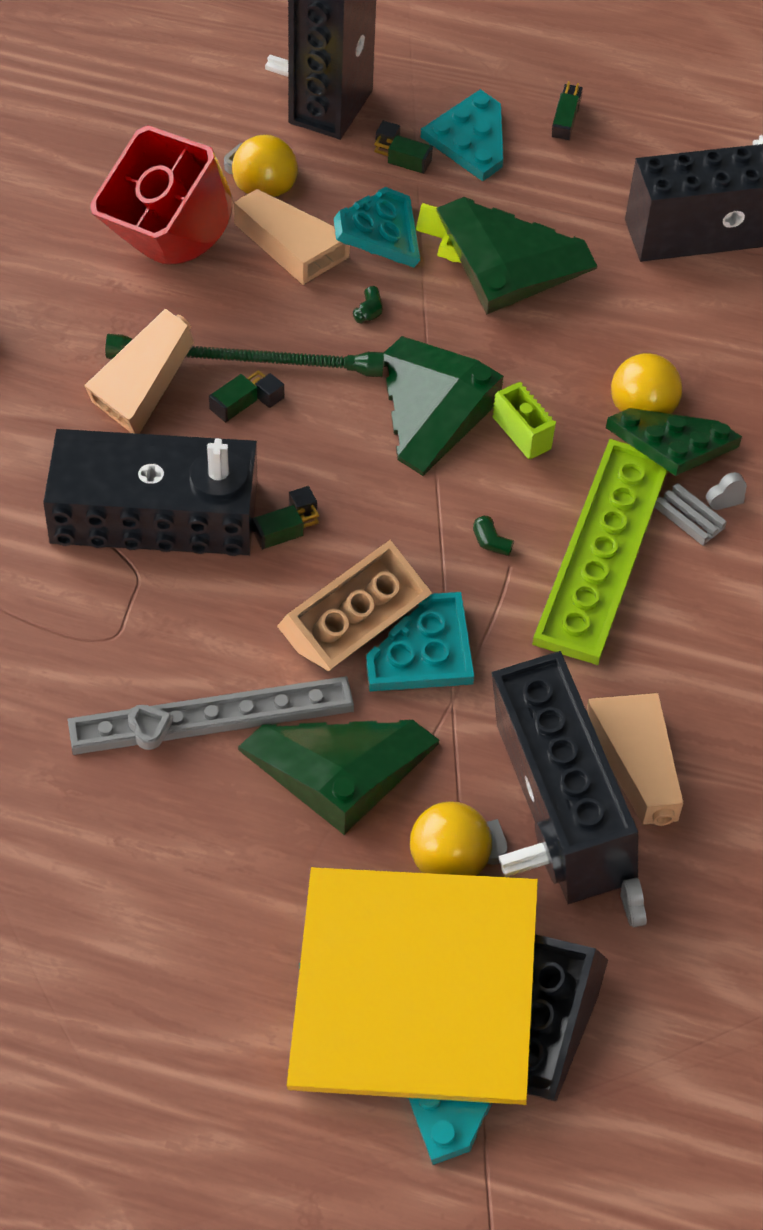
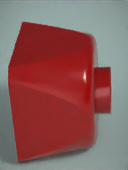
[90,125,233,265]

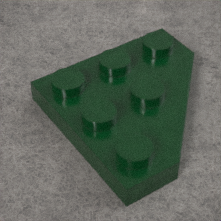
[605,408,742,476]

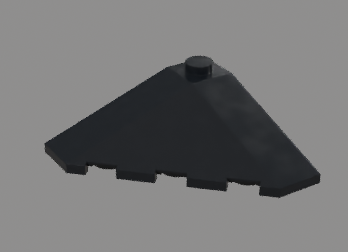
[527,934,608,1102]

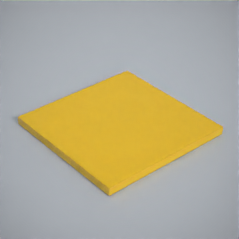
[287,867,538,1105]

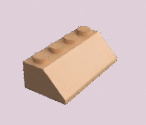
[277,540,432,671]

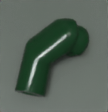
[352,286,383,324]
[473,515,514,556]

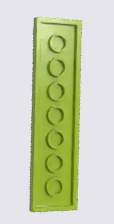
[532,439,668,665]

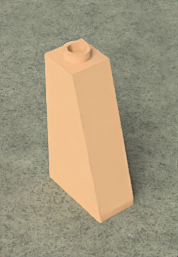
[234,189,350,285]
[84,309,194,434]
[586,693,683,826]

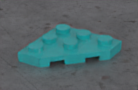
[420,89,503,181]
[333,187,420,268]
[366,592,474,692]
[408,1098,493,1165]

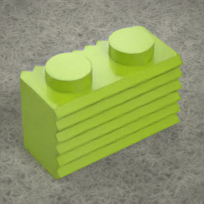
[492,382,556,459]

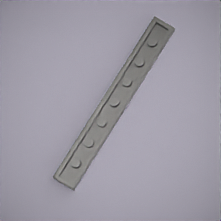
[68,676,354,755]

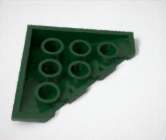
[436,197,598,315]
[383,336,504,476]
[238,720,440,835]

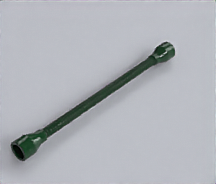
[105,334,384,378]

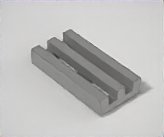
[655,483,727,546]

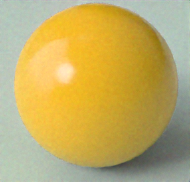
[232,135,298,197]
[611,353,682,414]
[410,801,492,876]

